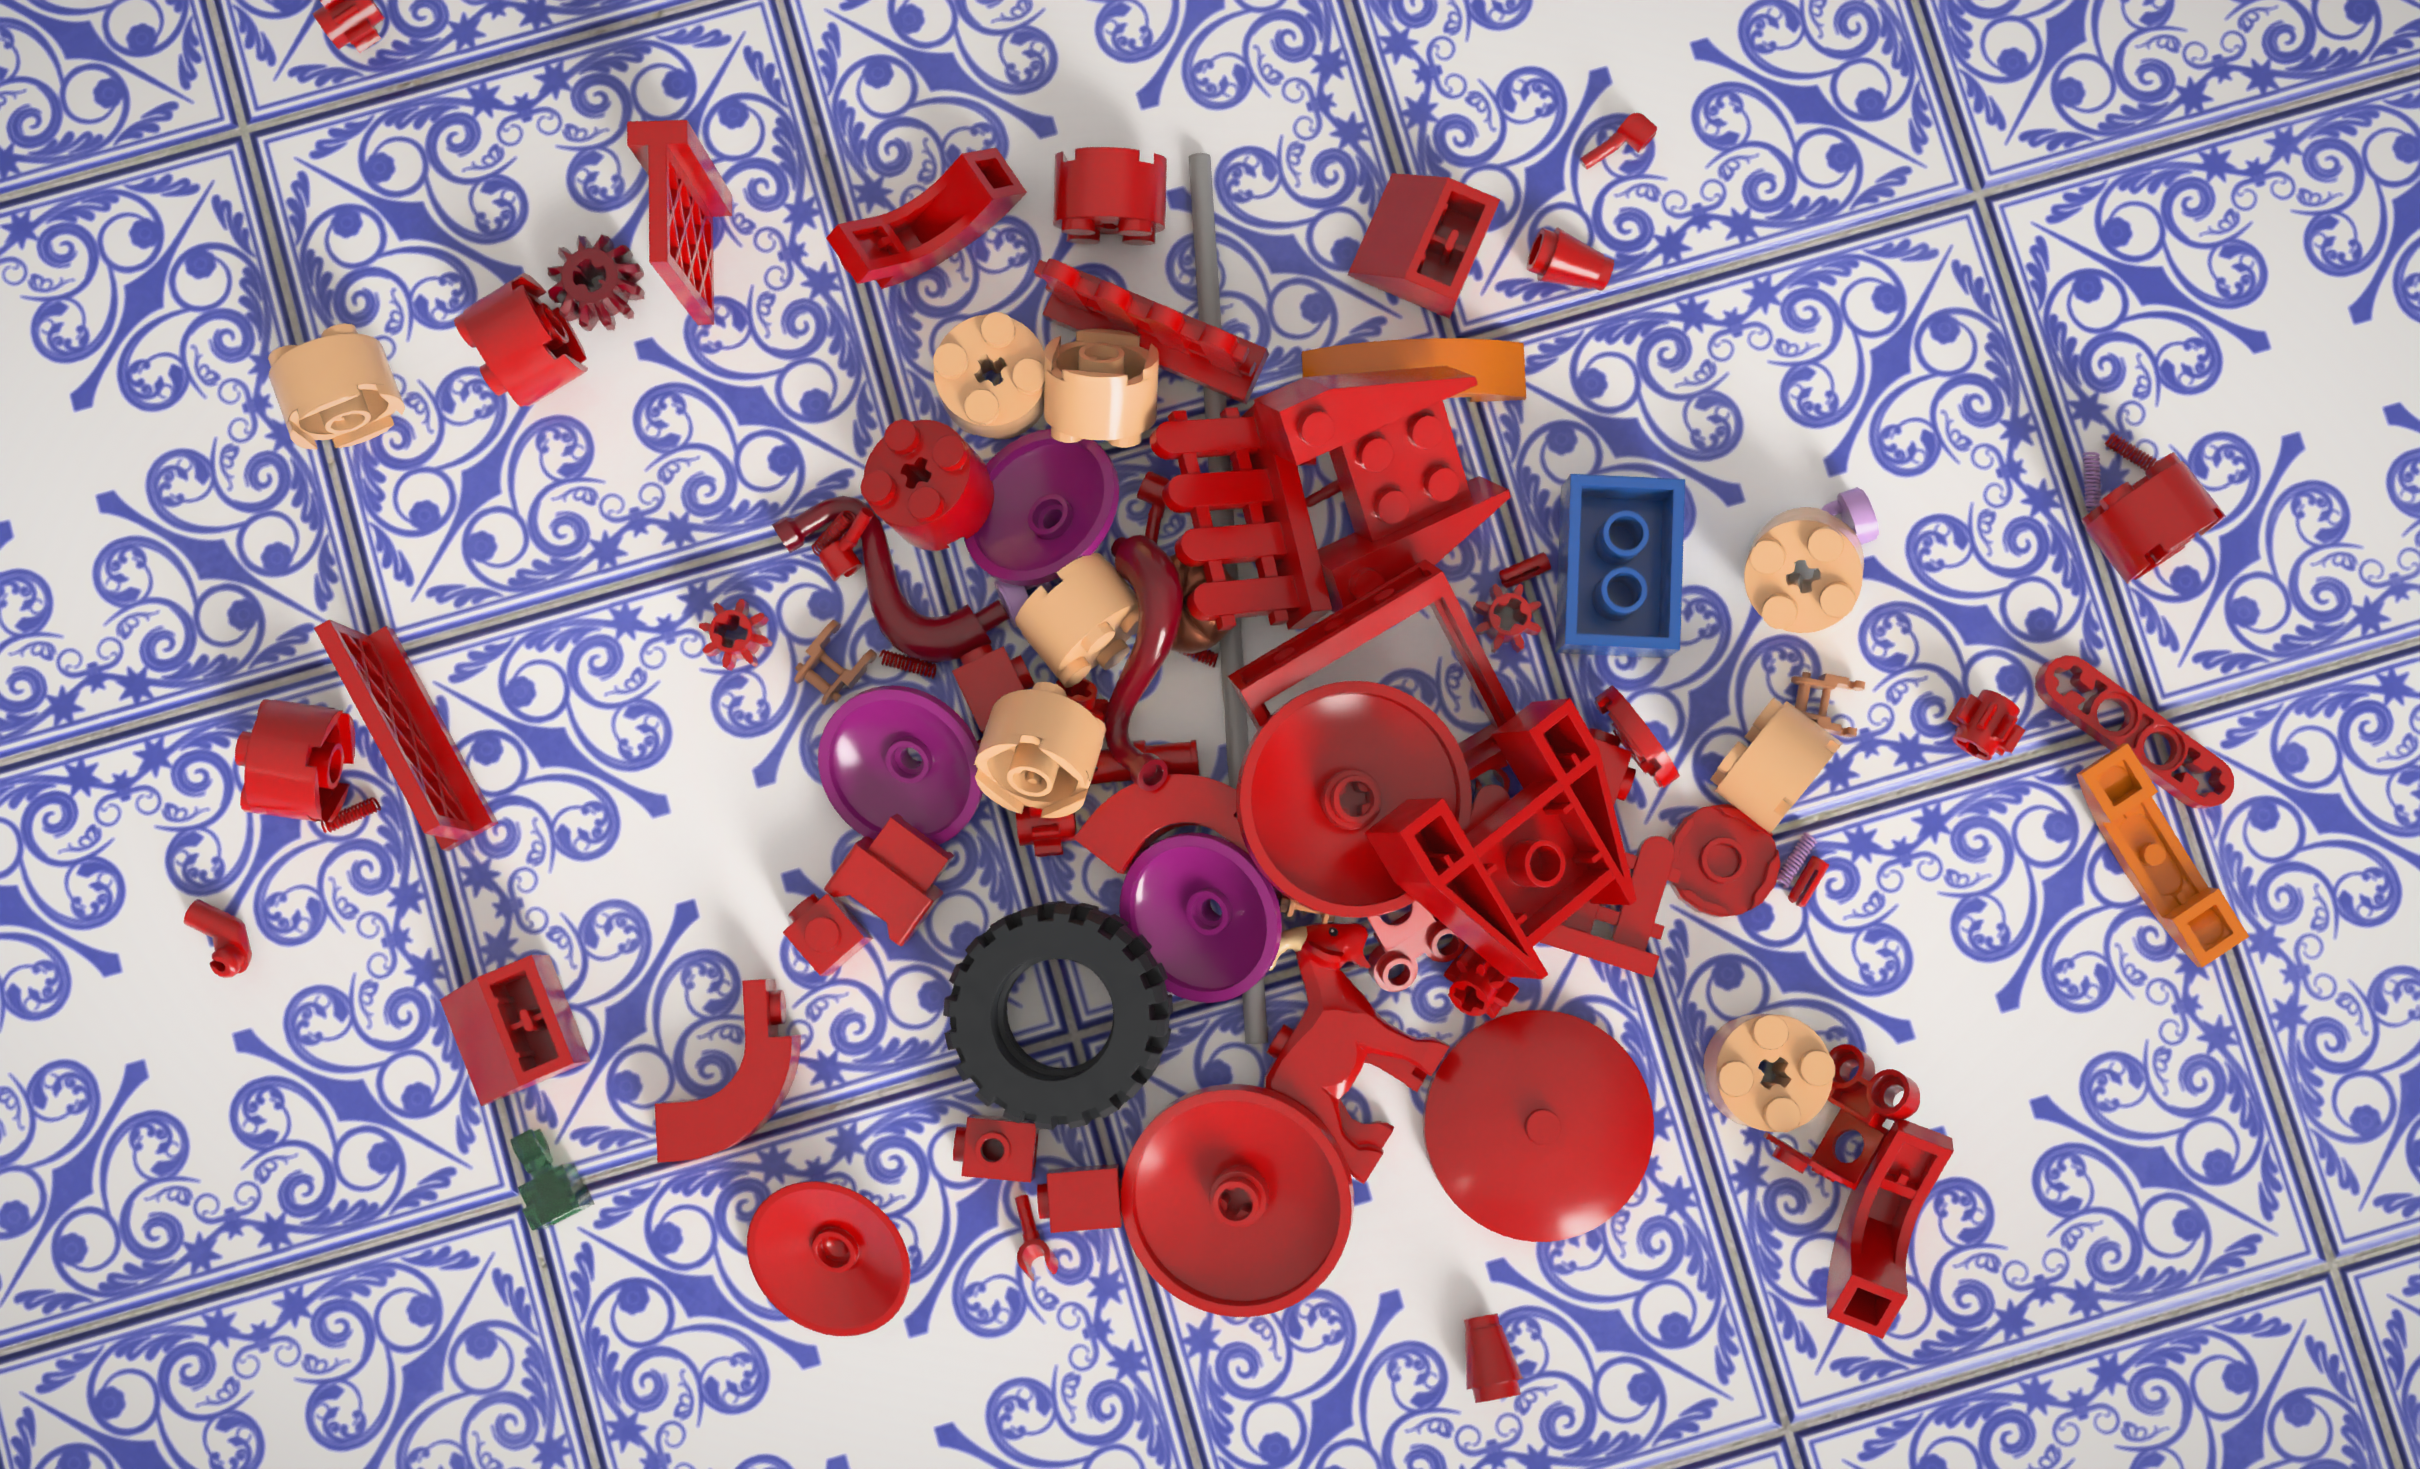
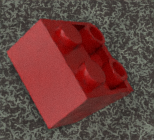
[1348,173,1500,319]
[440,955,591,1106]

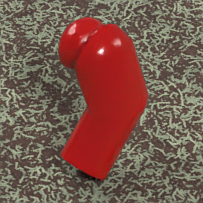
[183,899,252,978]

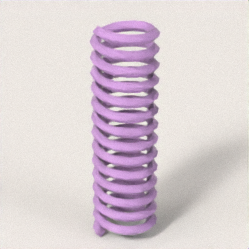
[2083,452,2102,511]
[1777,832,1817,888]

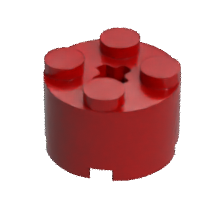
[1053,147,1167,245]
[454,273,588,407]
[860,419,995,551]
[2081,452,2226,584]
[235,699,355,822]

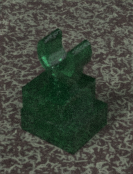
[510,1129,595,1231]

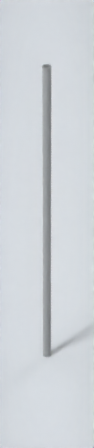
[1188,153,1268,1044]

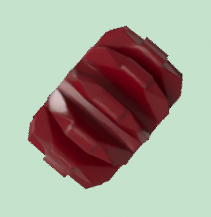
[547,234,645,331]

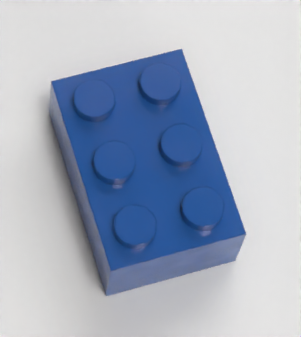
[1555,474,1685,658]

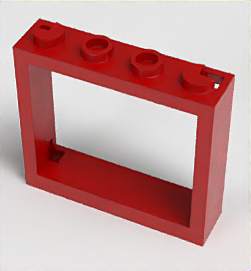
[1227,559,1516,781]

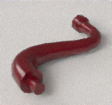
[772,496,1010,663]
[1105,535,1183,791]

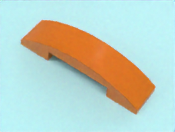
[1301,338,1527,402]
[2076,743,2249,968]

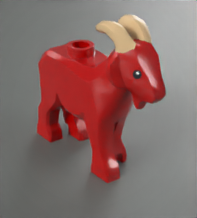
[1263,922,1450,1184]

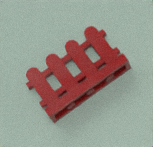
[1034,258,1269,404]
[1150,403,1332,631]
[1467,784,1682,978]

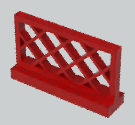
[627,120,732,325]
[314,619,498,851]

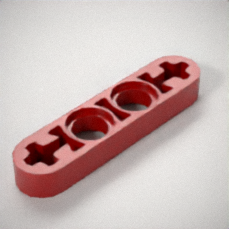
[2035,655,2234,809]

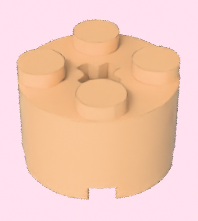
[933,312,1045,439]
[268,323,405,449]
[1044,329,1159,448]
[1744,507,1864,633]
[1015,553,1139,688]
[974,682,1106,818]
[1710,698,1843,833]
[1703,1014,1835,1132]

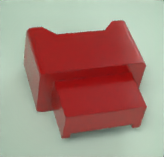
[824,813,955,946]

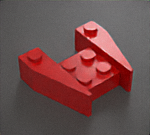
[1254,366,1511,613]
[1364,698,1637,979]

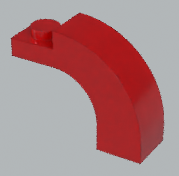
[826,148,1027,289]
[1073,774,1250,875]
[655,979,801,1163]
[1826,1120,1954,1339]

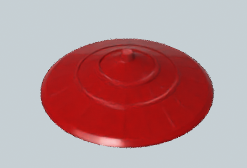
[747,1181,911,1336]

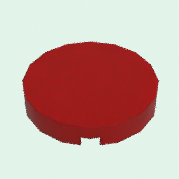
[1594,685,1680,788]
[1668,804,1781,918]

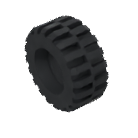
[943,901,1173,1130]

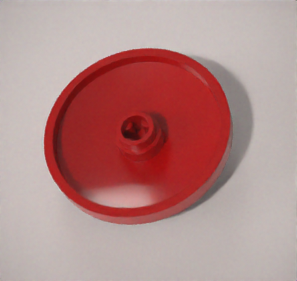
[1236,681,1472,918]
[1423,1010,1654,1242]
[1121,1084,1354,1317]

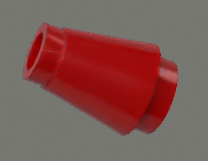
[1526,227,1614,291]
[1464,1313,1524,1403]

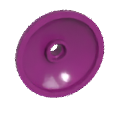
[964,429,1119,586]
[818,685,983,845]
[1119,833,1282,1003]

